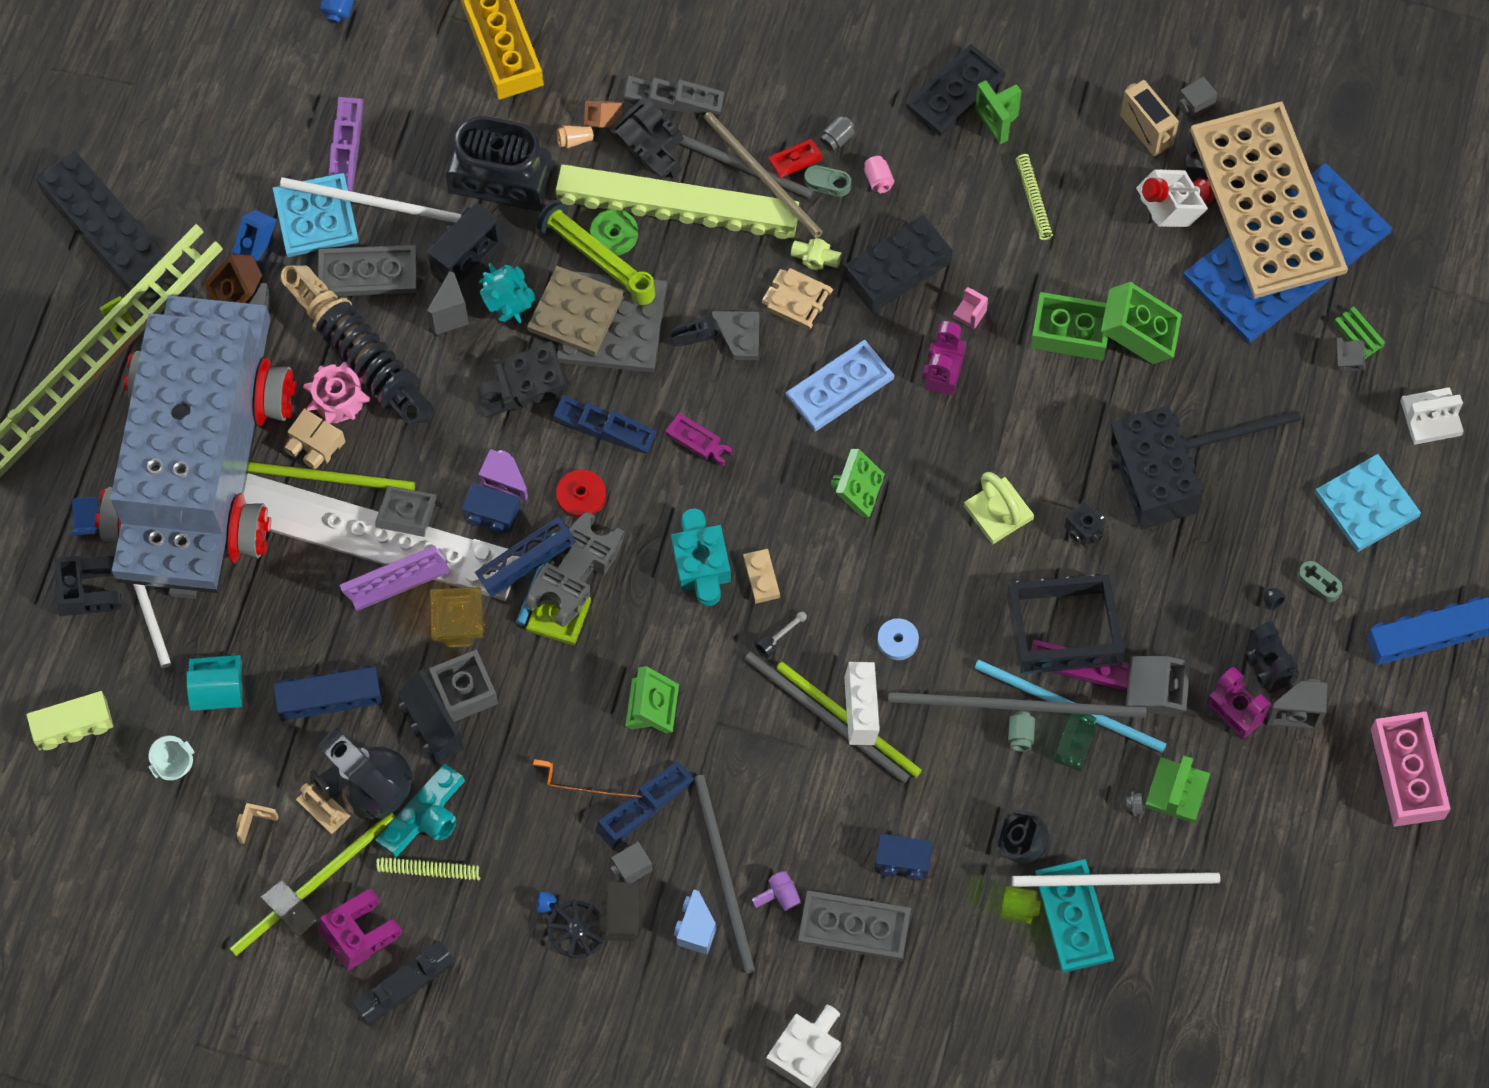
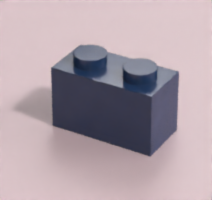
[462,483,521,534]
[876,834,933,881]

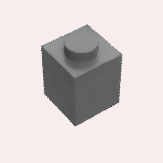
[1178,76,1218,119]
[610,842,653,886]

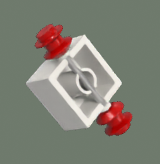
[1136,170,1215,227]

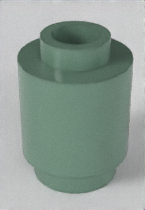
[1008,711,1035,752]

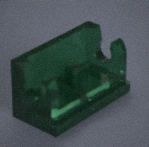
[1054,713,1098,771]

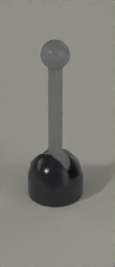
[754,612,807,658]

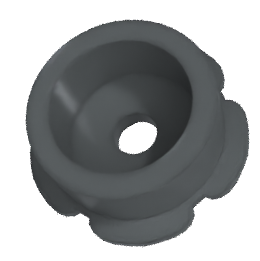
[1126,791,1145,817]

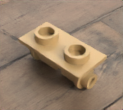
[296,783,351,834]

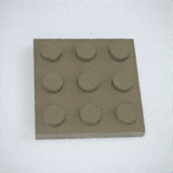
[527,266,625,356]

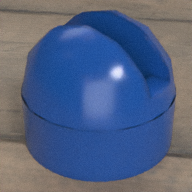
[537,891,557,913]

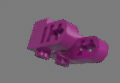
[922,321,966,396]
[1207,667,1271,740]
[318,889,403,971]

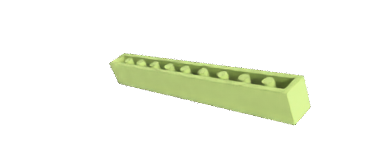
[556,165,799,239]

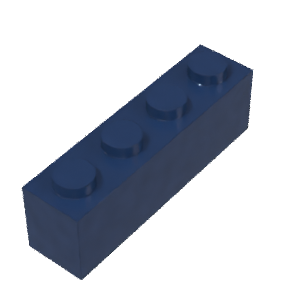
[274,666,383,721]

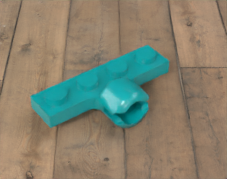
[376,764,465,857]

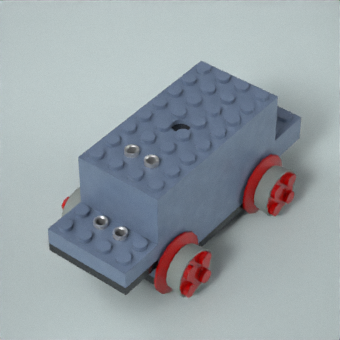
[95,295,297,593]

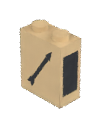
[1120,80,1179,157]

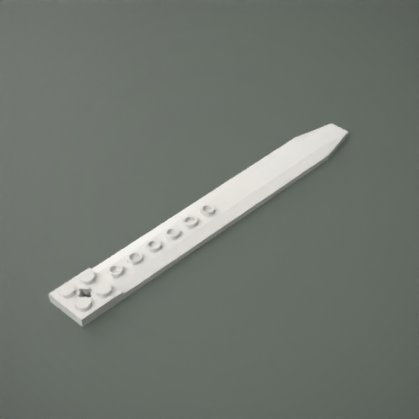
[244,473,519,601]

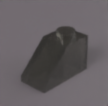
[261,880,318,937]

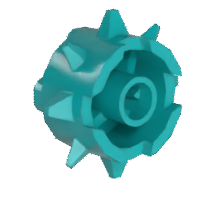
[479,263,536,324]

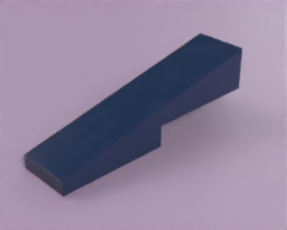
[596,761,694,849]

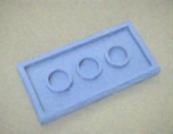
[786,340,894,432]

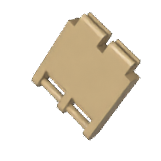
[762,268,833,330]

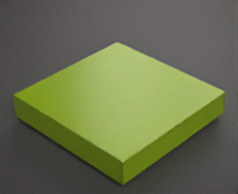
[526,597,591,646]

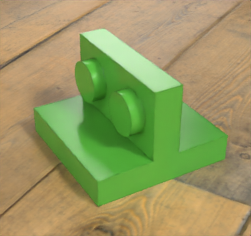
[975,80,1022,144]
[626,666,679,733]
[1145,755,1210,823]

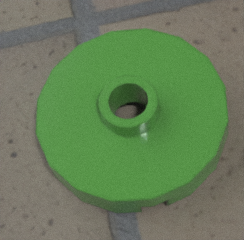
[590,209,638,255]

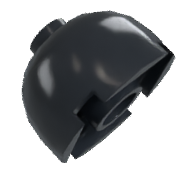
[996,809,1050,864]

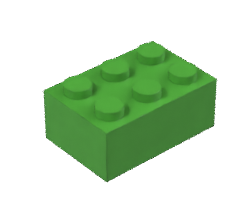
[1101,282,1182,364]
[1030,292,1108,361]

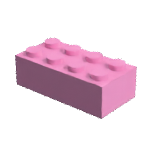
[1371,712,1450,827]

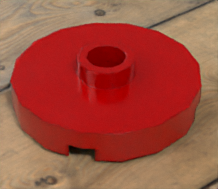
[557,470,606,518]

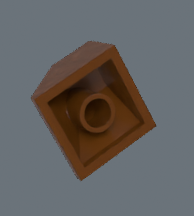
[204,254,262,303]

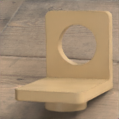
[236,803,278,844]

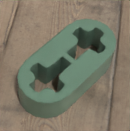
[1298,561,1343,602]

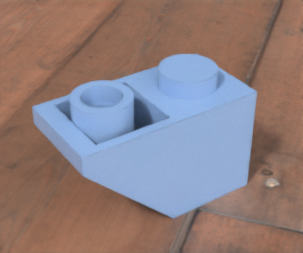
[674,890,716,955]

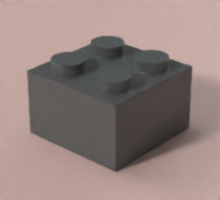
[429,649,498,722]

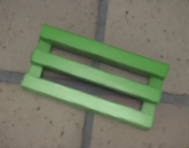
[1333,307,1385,359]

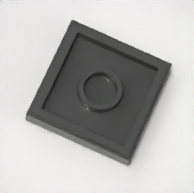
[375,486,437,537]

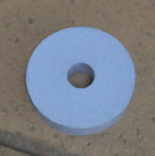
[878,619,919,660]

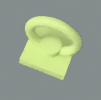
[964,472,1034,545]

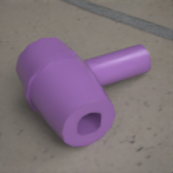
[752,871,801,911]

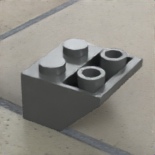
[1126,656,1190,717]

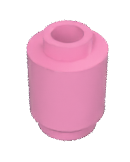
[864,156,894,193]

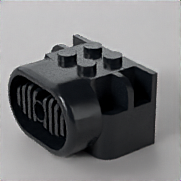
[445,116,556,212]

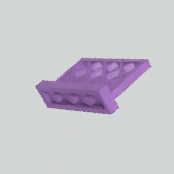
[340,545,451,611]

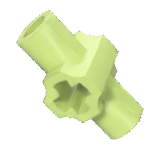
[791,238,842,270]

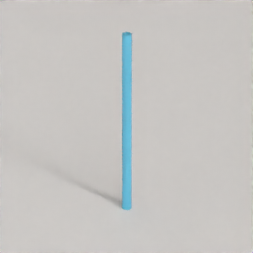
[974,660,1166,753]

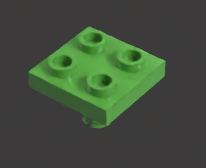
[832,449,885,518]

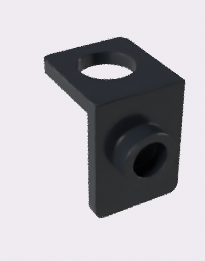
[310,765,340,802]

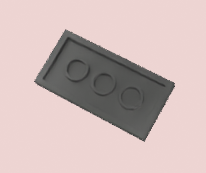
[318,245,417,296]
[798,890,911,961]

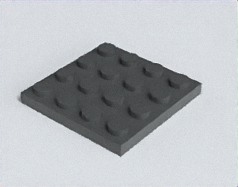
[557,271,667,373]

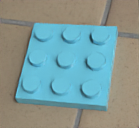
[273,173,359,257]
[1315,454,1421,552]

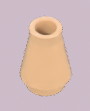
[557,125,593,149]

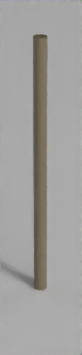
[704,112,823,238]

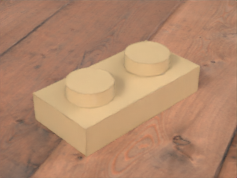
[743,549,780,604]

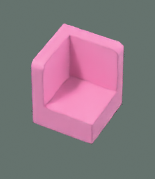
[953,287,988,330]

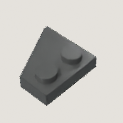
[712,311,759,360]

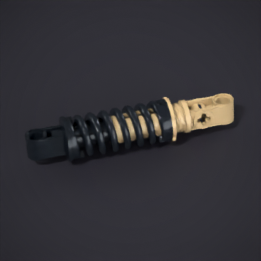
[281,266,434,424]

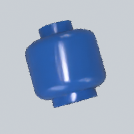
[320,0,354,23]

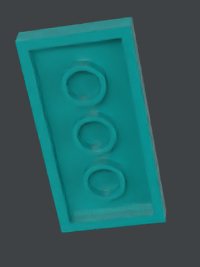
[1034,859,1114,973]

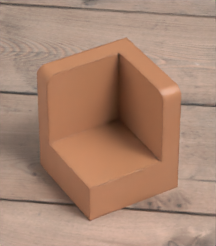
[584,101,622,127]

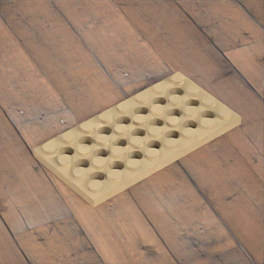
[1190,101,1348,299]

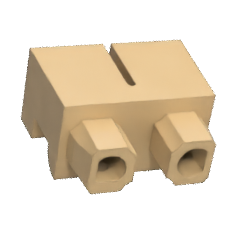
[284,409,345,470]

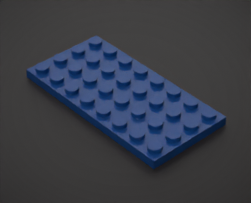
[1183,163,1392,344]

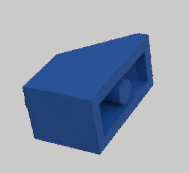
[232,210,276,264]

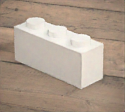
[844,662,879,745]

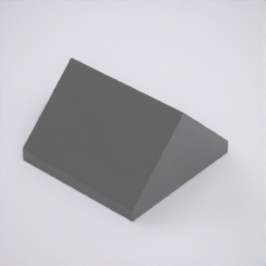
[427,271,469,335]

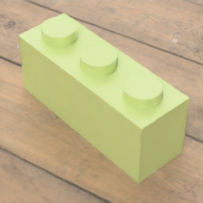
[27,691,114,750]

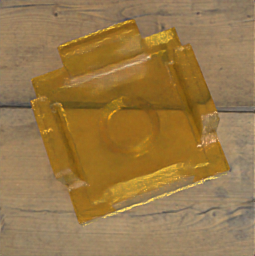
[430,587,485,647]

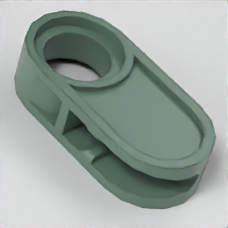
[805,165,851,197]

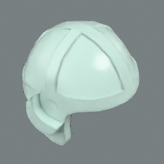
[149,735,195,780]

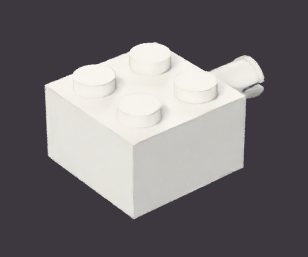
[766,1005,841,1088]

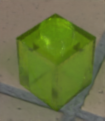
[1000,886,1041,924]

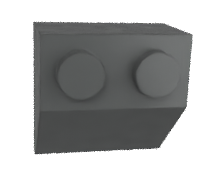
[1267,679,1327,730]

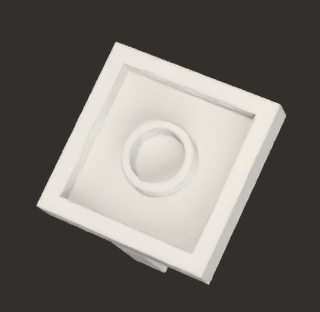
[1400,387,1464,445]

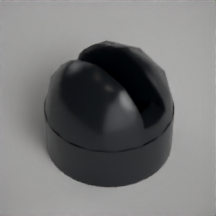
[1264,588,1286,610]

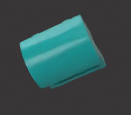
[187,655,243,711]

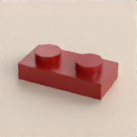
[768,139,823,178]

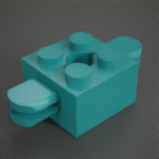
[671,509,731,606]

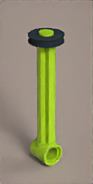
[537,199,655,305]

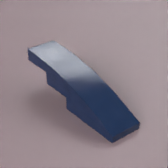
[552,395,657,454]

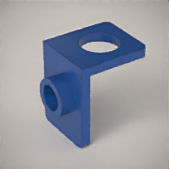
[71,497,99,535]

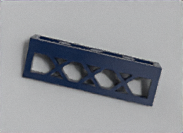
[475,517,576,598]

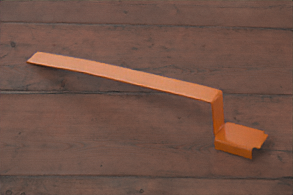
[532,759,642,798]

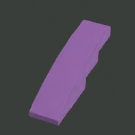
[329,97,364,192]

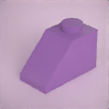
[478,449,528,501]

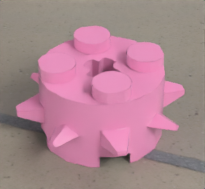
[303,362,370,424]

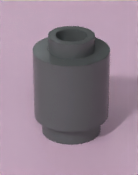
[820,116,855,152]

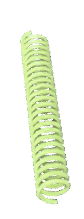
[1016,154,1053,240]
[377,857,481,881]

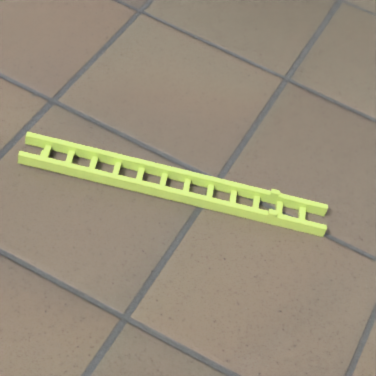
[0,224,223,477]

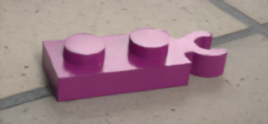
[665,413,732,466]

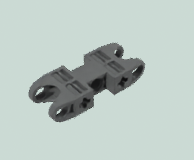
[526,512,625,627]

